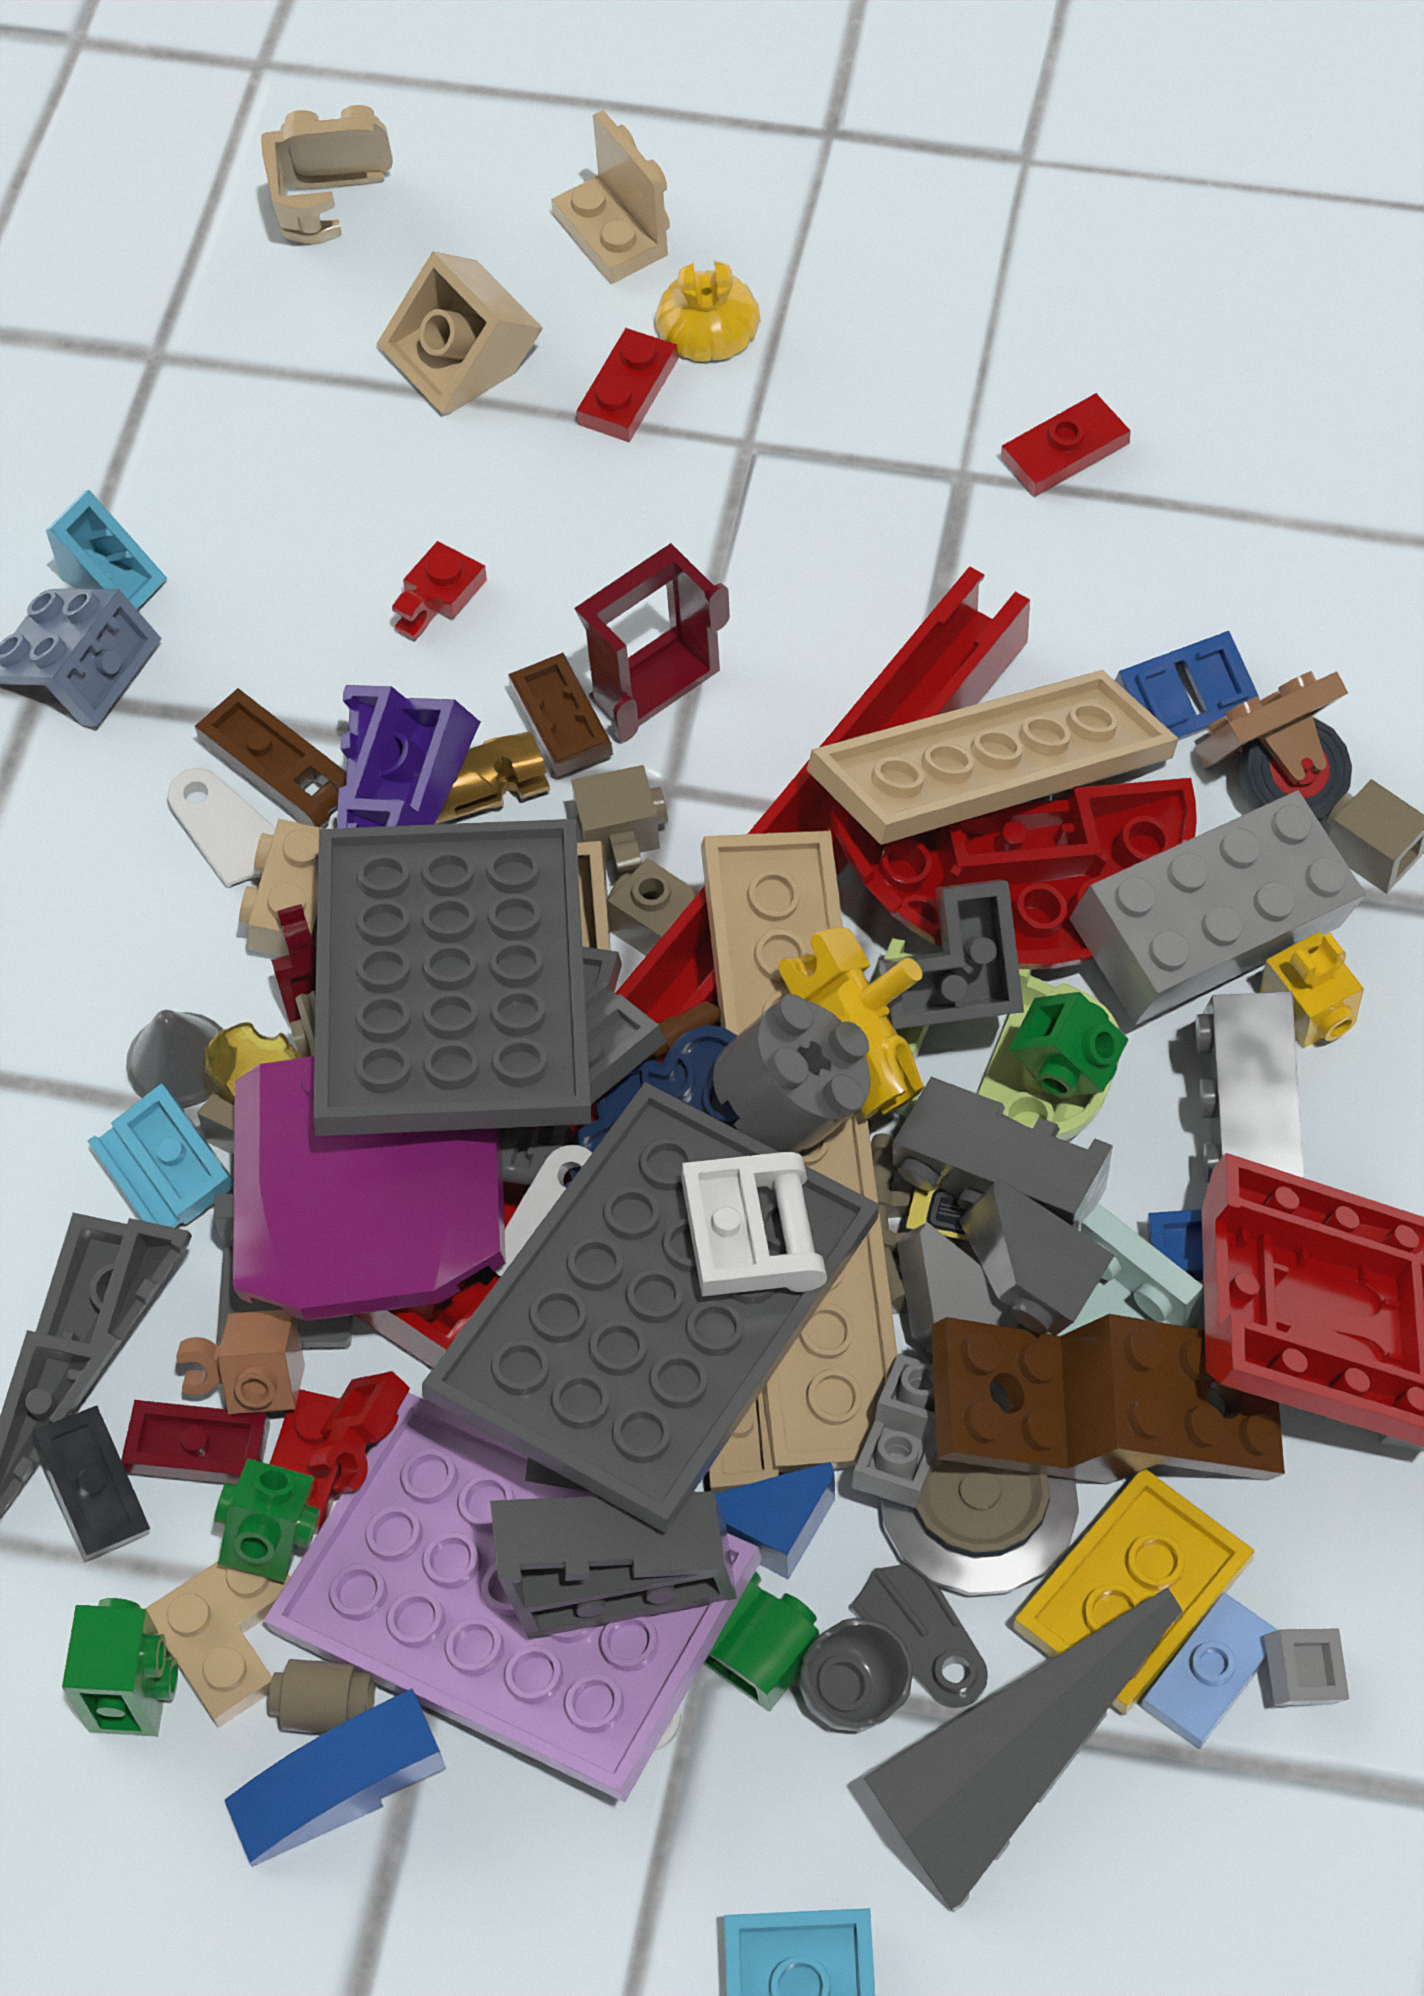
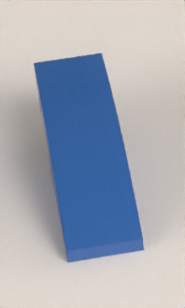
[224,1688,446,1867]

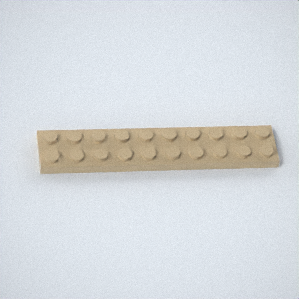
[701,831,898,1473]

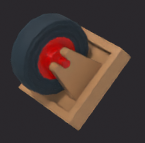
[1193,671,1352,822]

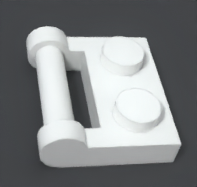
[681,1152,827,1296]

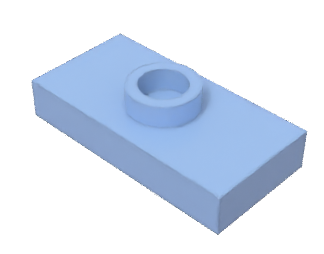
[1142,1592,1278,1749]

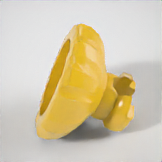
[655,261,761,362]

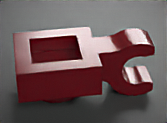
[271,904,317,1023]

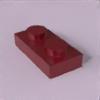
[121,1400,270,1484]

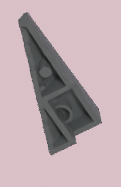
[0,1212,192,1518]
[864,1587,1183,1912]

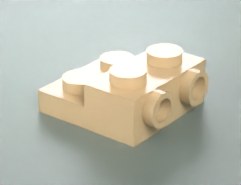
[239,818,323,956]

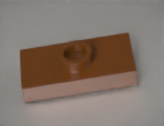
[508,652,613,777]

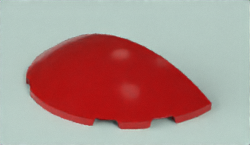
[830,777,1197,970]

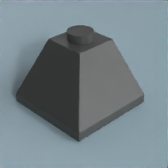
[959,1178,1115,1336]

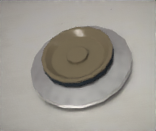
[881,1458,1079,1596]

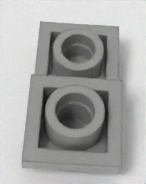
[851,1354,937,1509]

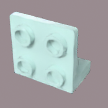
[1017,1204,1204,1336]

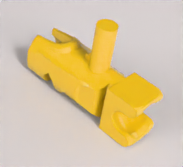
[778,927,924,1118]

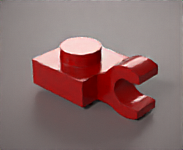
[392,541,487,640]
[309,1371,410,1494]

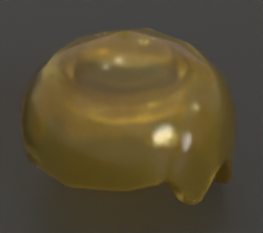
[204,1022,303,1105]

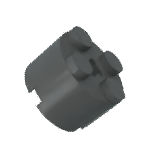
[713,994,870,1153]

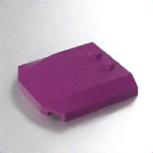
[233,1056,506,1321]

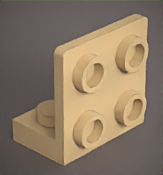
[551,110,670,285]

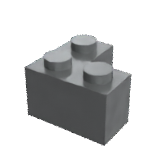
[879,879,1024,1029]

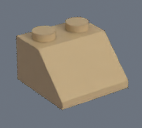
[376,251,543,414]

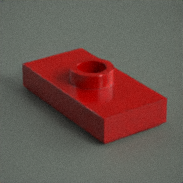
[1001,393,1131,496]

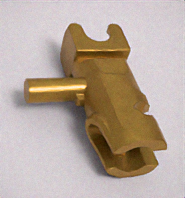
[435,731,550,824]

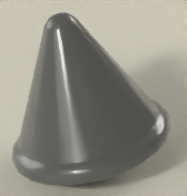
[126,1009,234,1107]

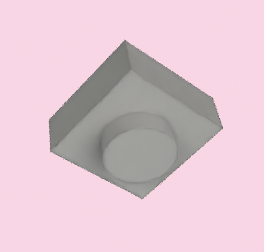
[1264,1628,1349,1706]

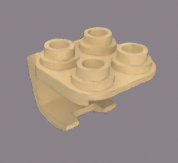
[261,105,393,245]

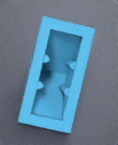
[45,490,167,609]

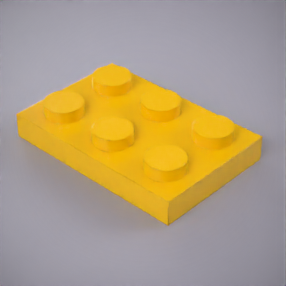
[1014,1469,1255,1715]

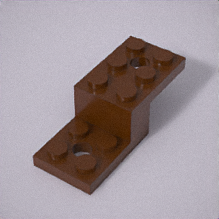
[931,1313,1285,1484]

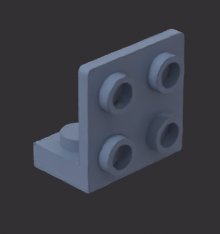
[0,589,162,727]

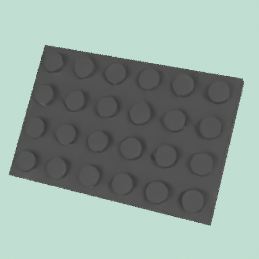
[314,819,591,1136]
[422,1082,880,1533]

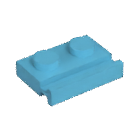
[88,1083,234,1228]

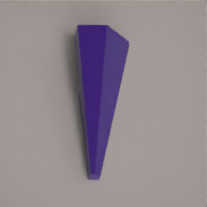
[337,685,481,828]

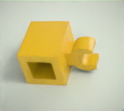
[1260,931,1364,1049]

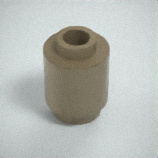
[269,1659,376,1734]

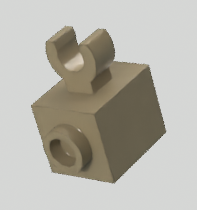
[571,765,668,879]

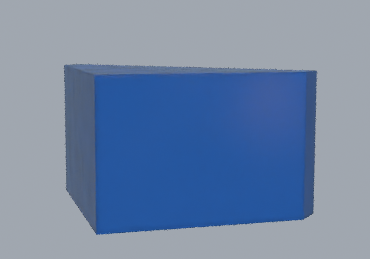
[715,1462,835,1580]

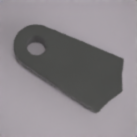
[851,1563,988,1708]

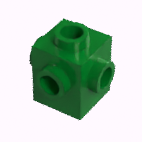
[1009,992,1129,1098]
[214,1458,320,1582]

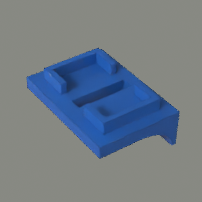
[1115,631,1260,740]

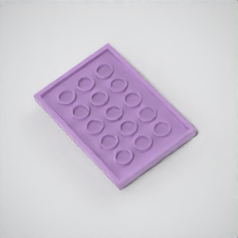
[263,1392,762,1802]

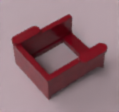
[574,543,730,742]

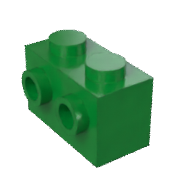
[62,1598,178,1737]

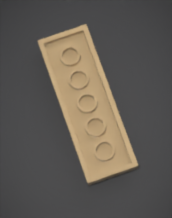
[807,669,1179,845]

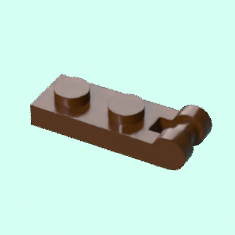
[195,688,347,828]

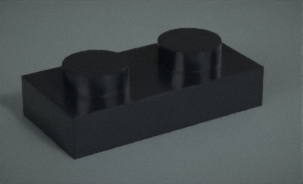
[31,1405,151,1561]

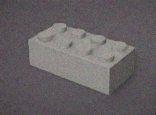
[1069,790,1366,1025]

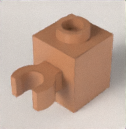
[176,1309,305,1414]

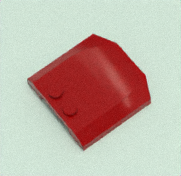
[1202,1153,1424,1447]

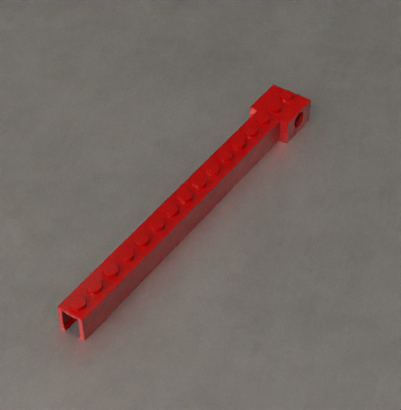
[354,566,1031,1368]

